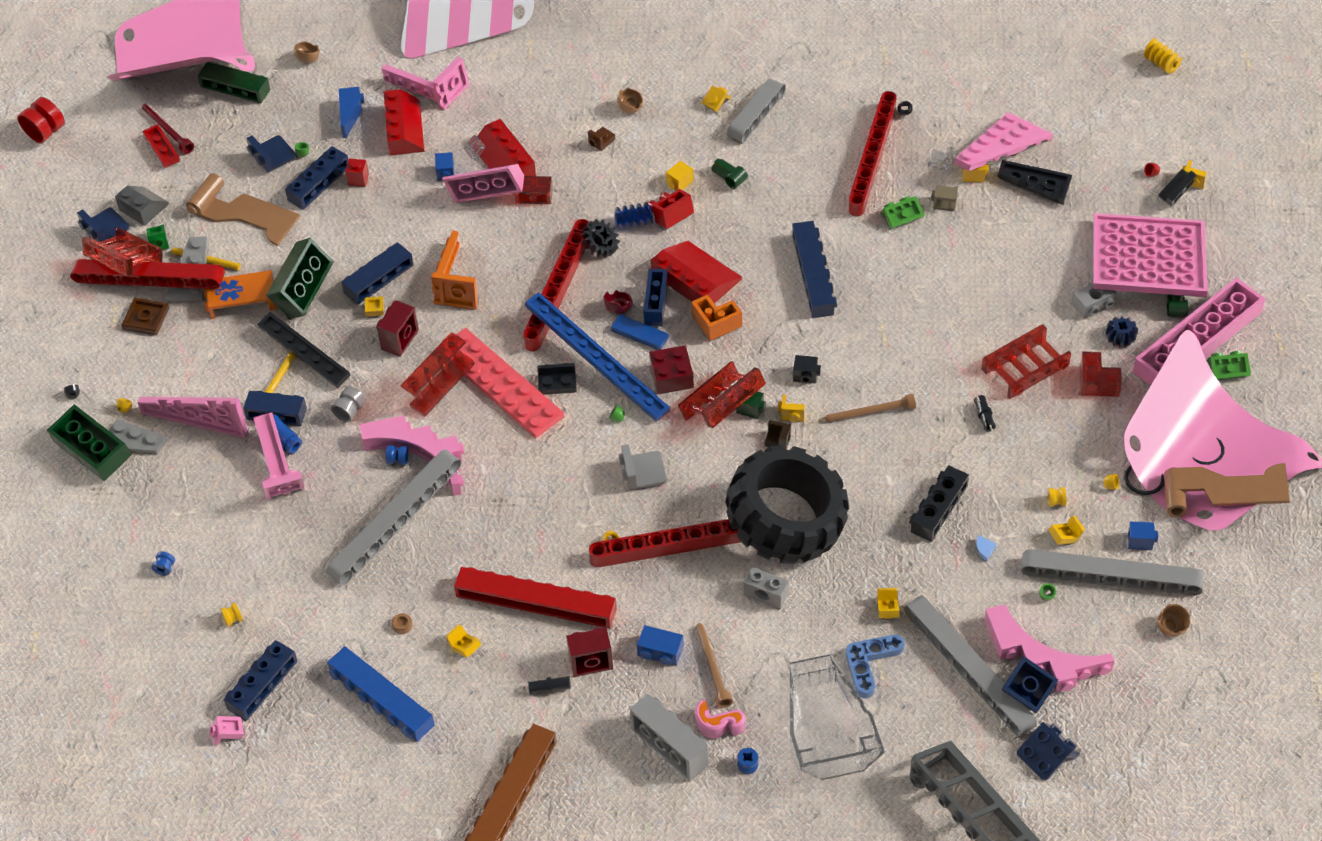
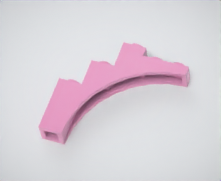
[359,415,464,496]
[984,604,1114,692]

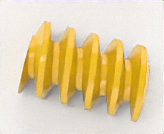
[1144,38,1182,74]

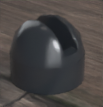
[897,101,913,115]
[64,385,80,399]

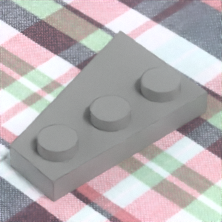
[109,419,167,454]

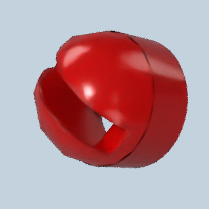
[1144,163,1160,177]

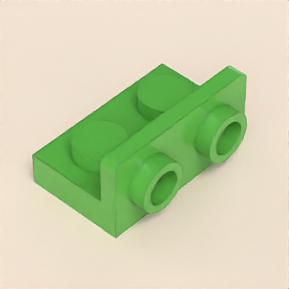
[880,196,925,229]
[1206,351,1251,380]

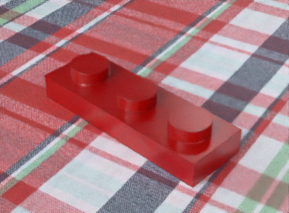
[142,124,180,168]

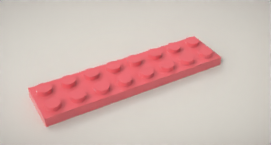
[437,328,564,438]

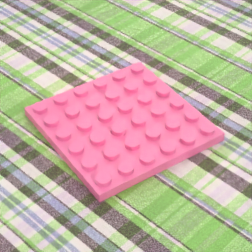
[1093,213,1208,297]

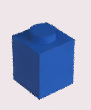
[435,152,455,181]
[1128,521,1158,550]

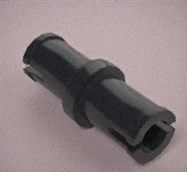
[974,395,996,432]
[528,676,571,695]

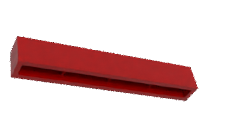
[454,567,617,629]

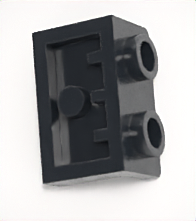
[1159,169,1197,207]
[537,363,577,395]

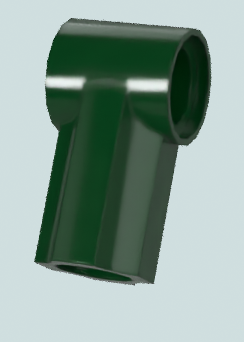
[711,158,748,189]
[1167,294,1189,317]

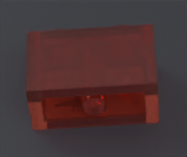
[514,176,553,204]

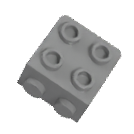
[618,444,667,490]

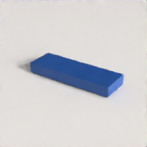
[611,314,669,350]

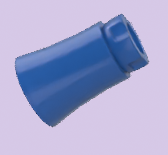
[273,414,302,454]

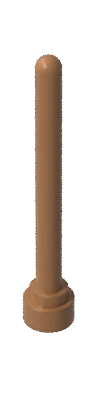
[824,394,916,422]
[696,623,733,708]

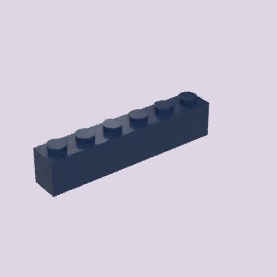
[792,220,837,318]

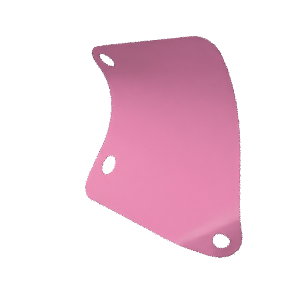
[107,0,255,81]
[1124,330,1322,531]

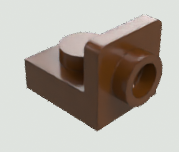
[588,126,616,151]

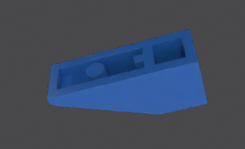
[338,86,365,138]

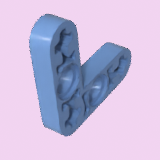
[846,635,904,698]

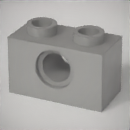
[1071,283,1117,318]
[744,567,789,609]

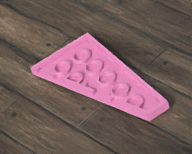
[954,113,1053,171]
[137,397,248,438]

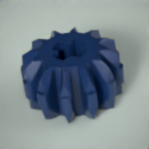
[1105,316,1138,348]

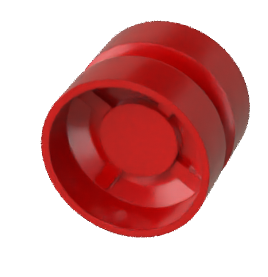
[17,97,65,144]

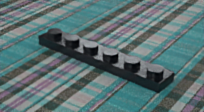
[257,312,351,388]

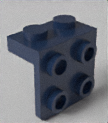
[246,135,296,173]
[77,207,130,247]
[1017,722,1080,780]

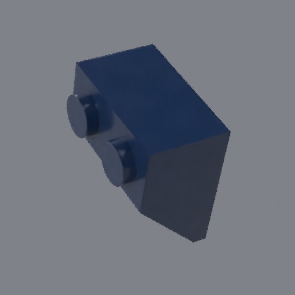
[1001,656,1059,714]

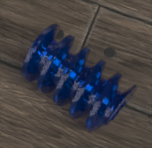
[614,201,653,230]

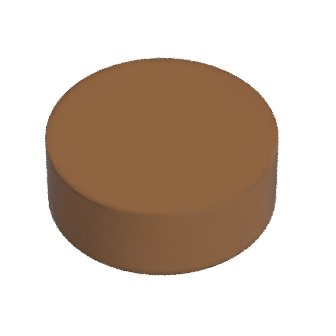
[392,613,413,634]

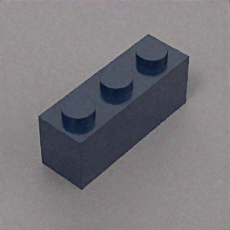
[643,269,668,327]
[243,390,307,426]

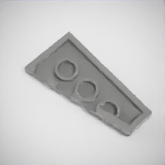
[166,236,208,303]

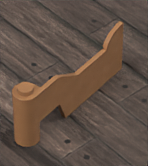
[186,173,300,246]
[1164,463,1290,517]

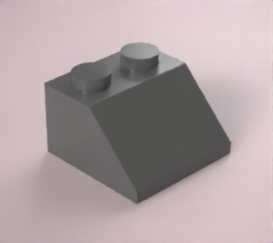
[115,185,169,226]

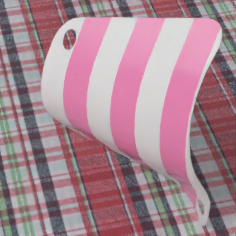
[401,0,535,58]

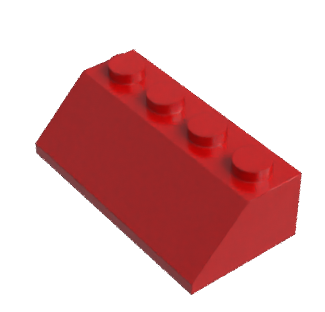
[383,89,425,156]
[471,118,536,182]

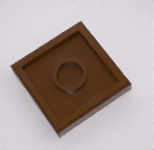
[121,298,170,336]

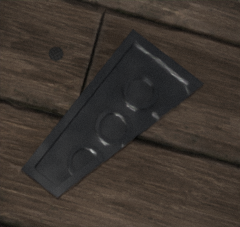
[997,160,1072,205]

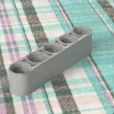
[727,78,786,143]

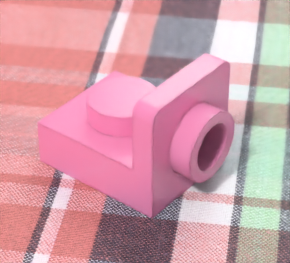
[209,716,244,745]

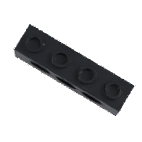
[909,465,969,542]

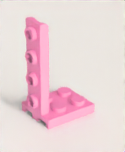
[381,57,469,110]
[253,412,305,500]

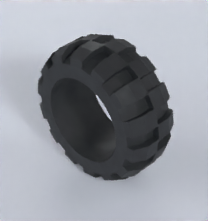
[725,445,849,564]

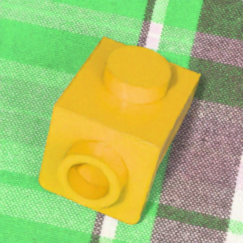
[701,85,731,112]
[1182,160,1207,189]
[778,395,805,422]
[1048,516,1085,545]
[877,588,899,619]
[445,624,481,658]

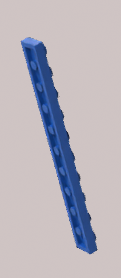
[525,292,670,422]

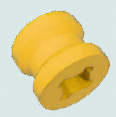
[1047,487,1067,507]
[220,602,243,627]

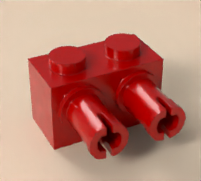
[645,189,694,229]

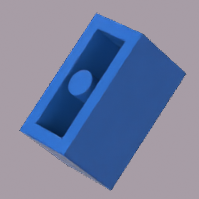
[637,625,684,666]

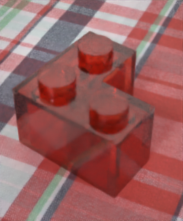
[1080,351,1122,397]

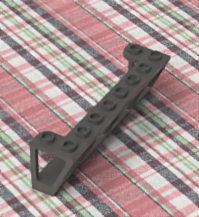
[910,740,1040,841]

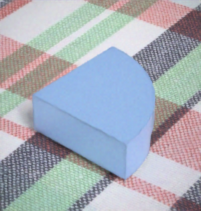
[976,535,996,562]

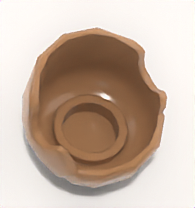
[294,41,320,64]
[617,87,643,113]
[1157,604,1191,637]

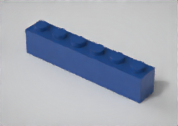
[327,646,435,742]

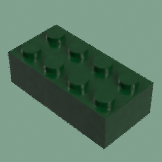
[266,238,334,319]
[47,404,131,481]

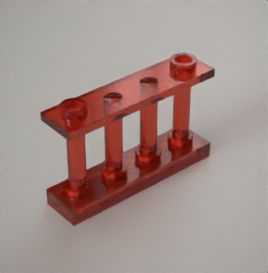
[82,227,163,277]
[981,324,1071,399]
[400,332,475,417]
[678,361,766,428]

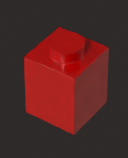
[345,158,369,187]

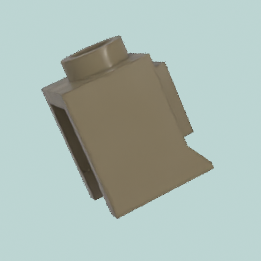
[931,185,958,211]

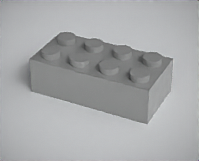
[630,693,708,782]

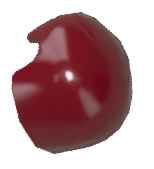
[603,290,633,315]

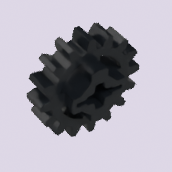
[581,219,620,258]

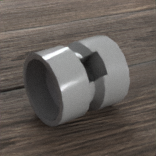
[331,386,366,422]

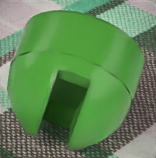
[295,142,309,157]
[609,405,625,422]
[1039,583,1056,601]

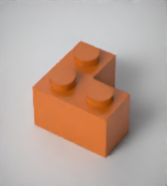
[691,295,742,341]

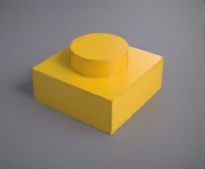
[365,296,384,317]

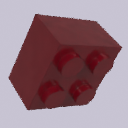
[376,300,419,357]
[649,345,694,395]
[566,627,613,678]

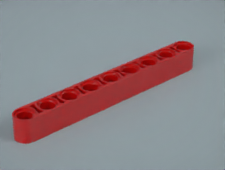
[849,91,897,216]
[523,219,589,352]
[70,259,225,289]
[589,519,741,567]

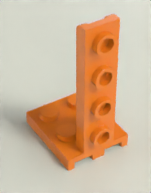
[431,230,478,310]

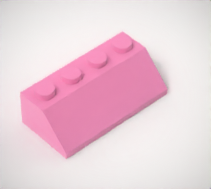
[442,164,524,203]

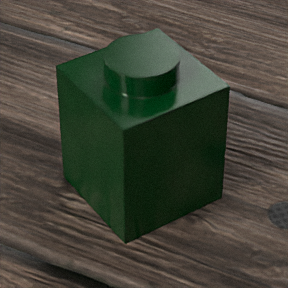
[736,387,766,419]

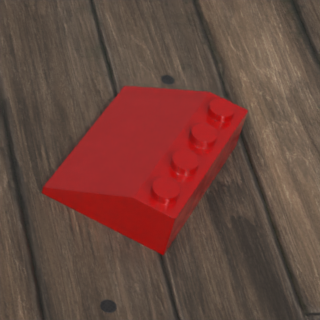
[651,240,742,304]

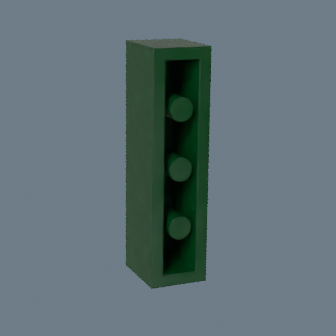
[198,62,271,104]

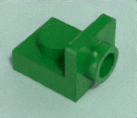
[146,224,169,252]

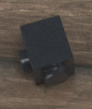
[793,355,821,383]

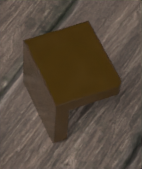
[764,420,791,449]

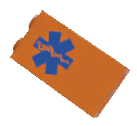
[204,270,277,319]

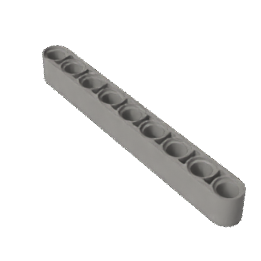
[326,449,461,585]
[1021,549,1203,595]
[904,595,1037,737]

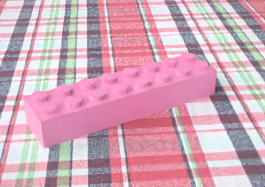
[1133,278,1265,386]

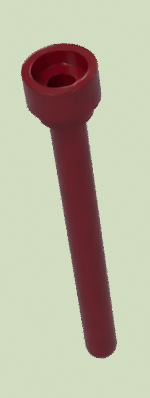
[142,104,194,154]

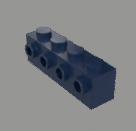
[285,146,349,210]
[341,242,414,305]
[224,640,298,721]

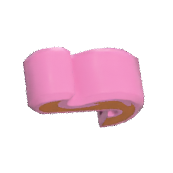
[695,699,745,739]

